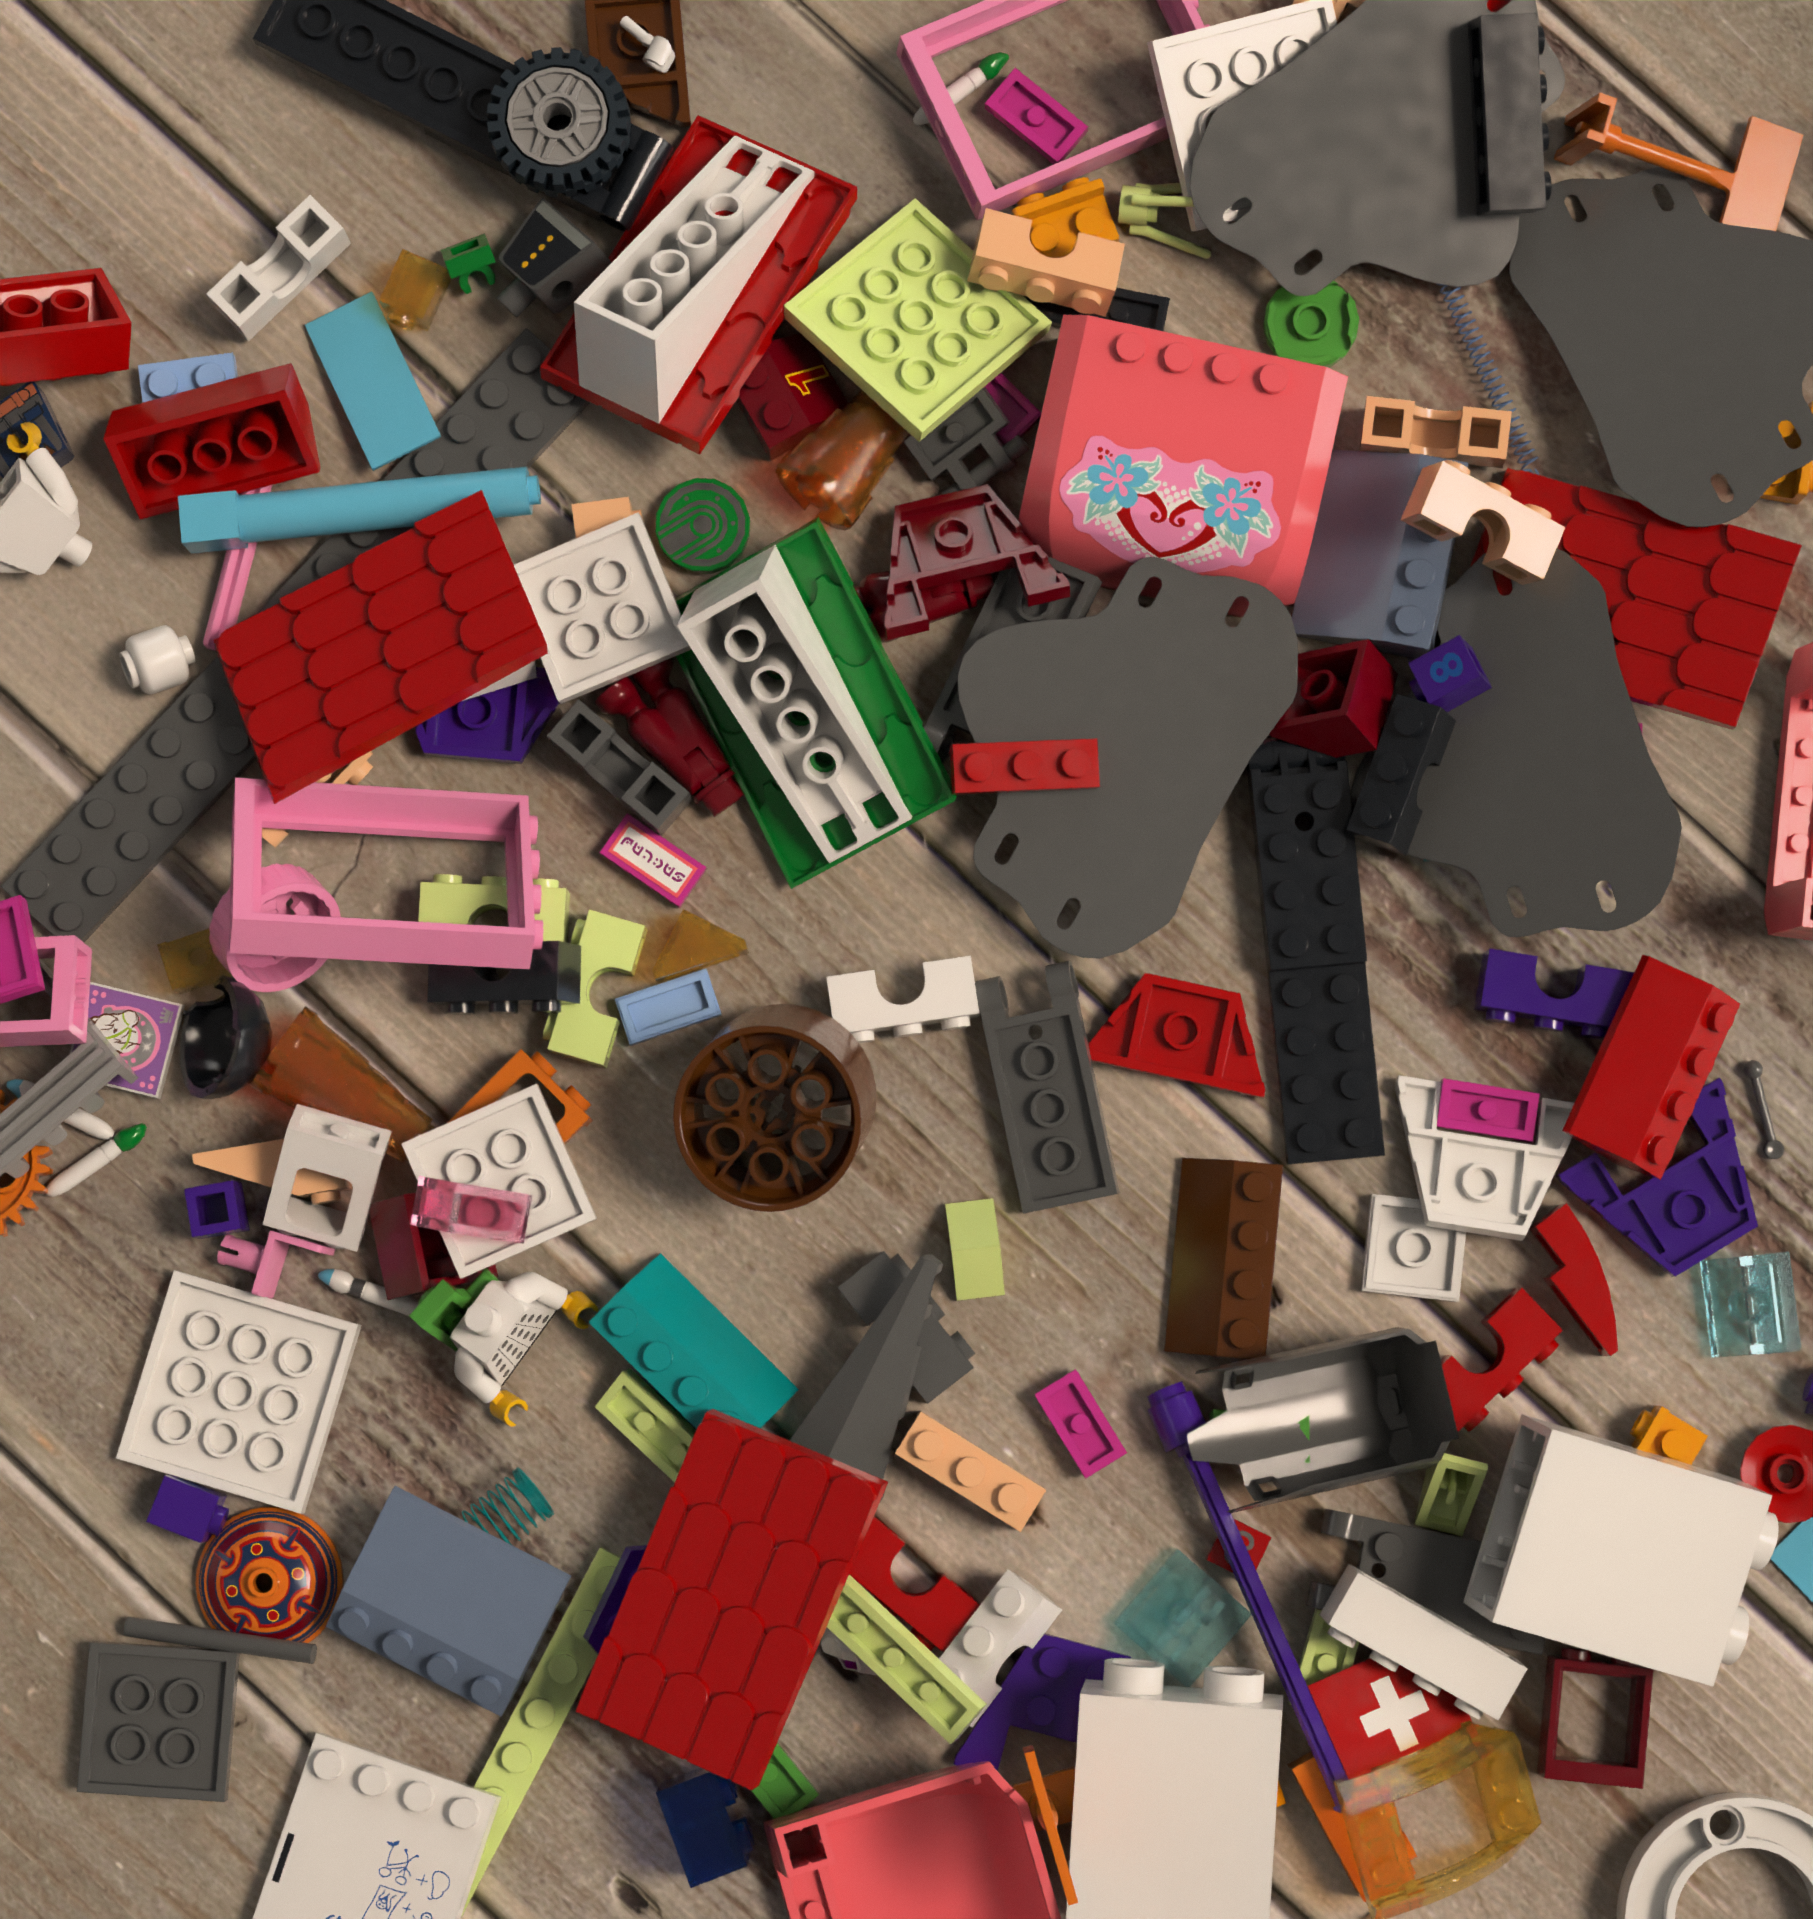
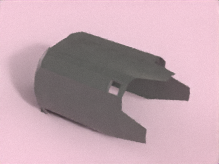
[1187,1327,1459,1513]

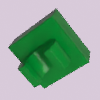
[440,233,496,294]

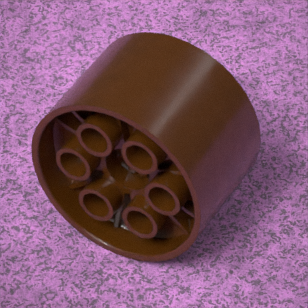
[673,1004,876,1212]

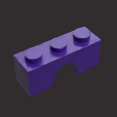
[1474,948,1634,1040]

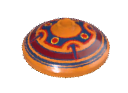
[196,1507,344,1643]

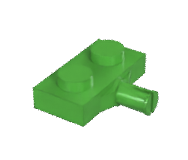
[409,1268,500,1352]

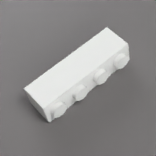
[1320,1564,1528,1720]

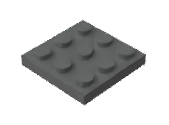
[77,1641,240,1802]

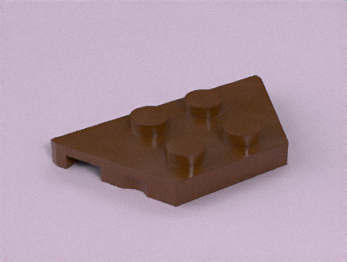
[584,0,691,128]

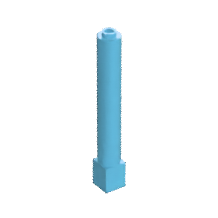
[178,466,541,554]

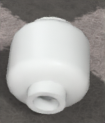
[119,625,195,695]

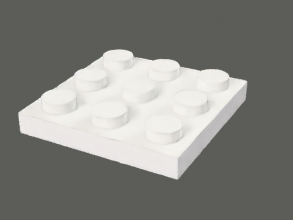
[514,512,691,704]
[401,1084,597,1279]

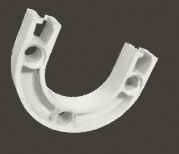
[1616,1792,1813,1919]

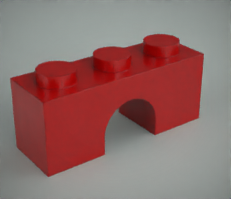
[1441,1287,1563,1432]
[849,1516,981,1652]

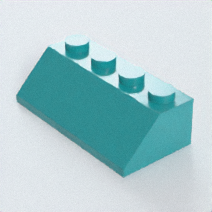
[589,1253,799,1429]

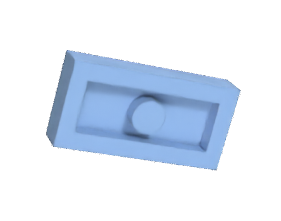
[138,352,238,403]

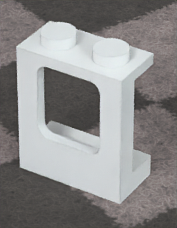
[262,1104,392,1252]

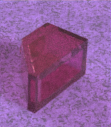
[410,1176,532,1244]

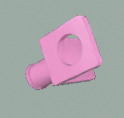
[217,1230,335,1298]

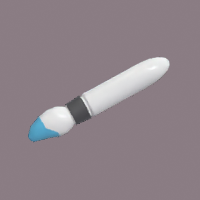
[6,1079,115,1140]
[318,1269,419,1316]

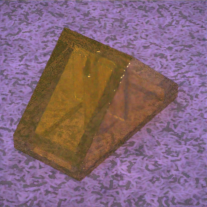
[652,909,749,984]

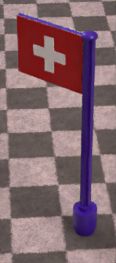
[1147,1381,1481,1813]

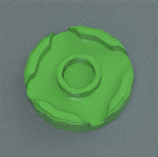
[1263,281,1359,368]

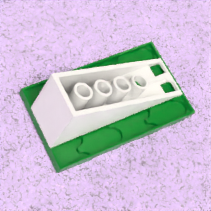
[675,517,957,889]

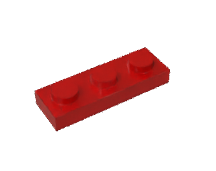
[950,738,1100,795]

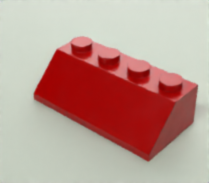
[0,268,132,386]
[103,363,320,520]
[1562,955,1740,1180]

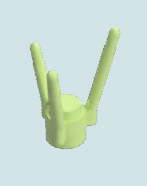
[1118,183,1211,259]

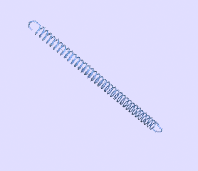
[1436,283,1539,475]

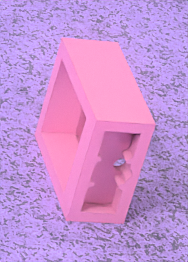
[0,935,92,1047]

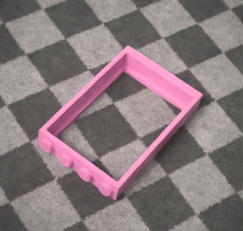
[896,0,1210,220]
[229,777,543,969]

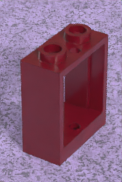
[1537,1648,1654,1789]

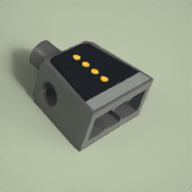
[496,198,612,318]

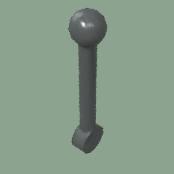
[1744,1060,1784,1159]

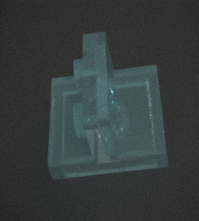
[1700,1251,1801,1358]
[1113,1548,1252,1687]

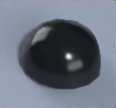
[180,975,272,1099]

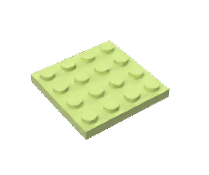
[784,198,1052,442]

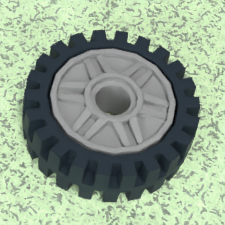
[487,47,631,197]

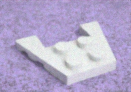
[1395,1075,1574,1241]

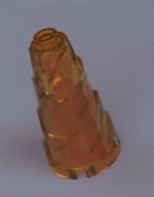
[775,389,909,531]
[250,1006,436,1163]

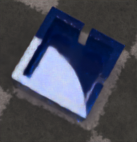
[656,1768,756,1888]

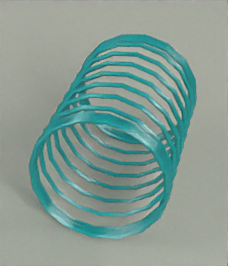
[461,1467,554,1545]

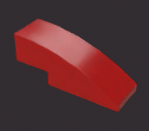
[1529,1203,1618,1356]

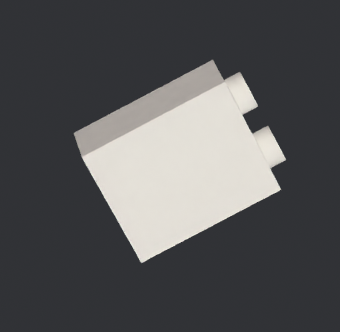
[1463,1414,1779,1687]
[1066,1658,1283,1919]

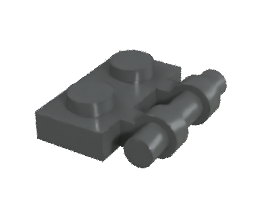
[904,387,1029,494]

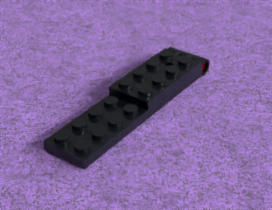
[253,0,673,232]
[1246,736,1385,1165]

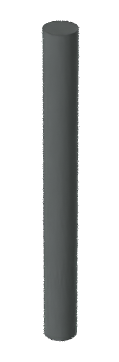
[124,1617,317,1664]

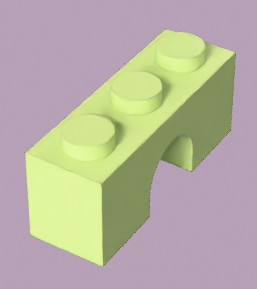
[418,874,570,942]
[543,909,648,1069]

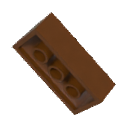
[1164,1158,1283,1360]

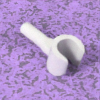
[620,16,675,74]

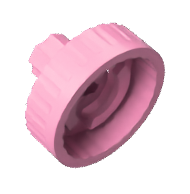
[209,864,341,992]

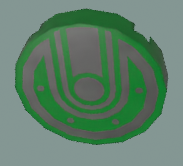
[655,478,751,574]

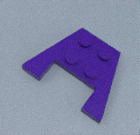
[1556,1077,1758,1277]
[953,1633,1131,1771]

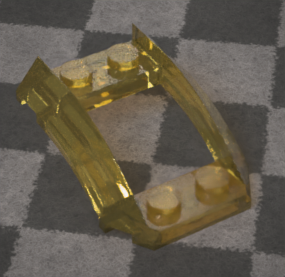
[1333,1721,1541,1919]

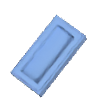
[615,968,722,1046]

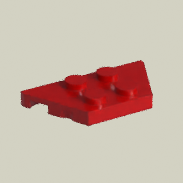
[1088,973,1266,1099]

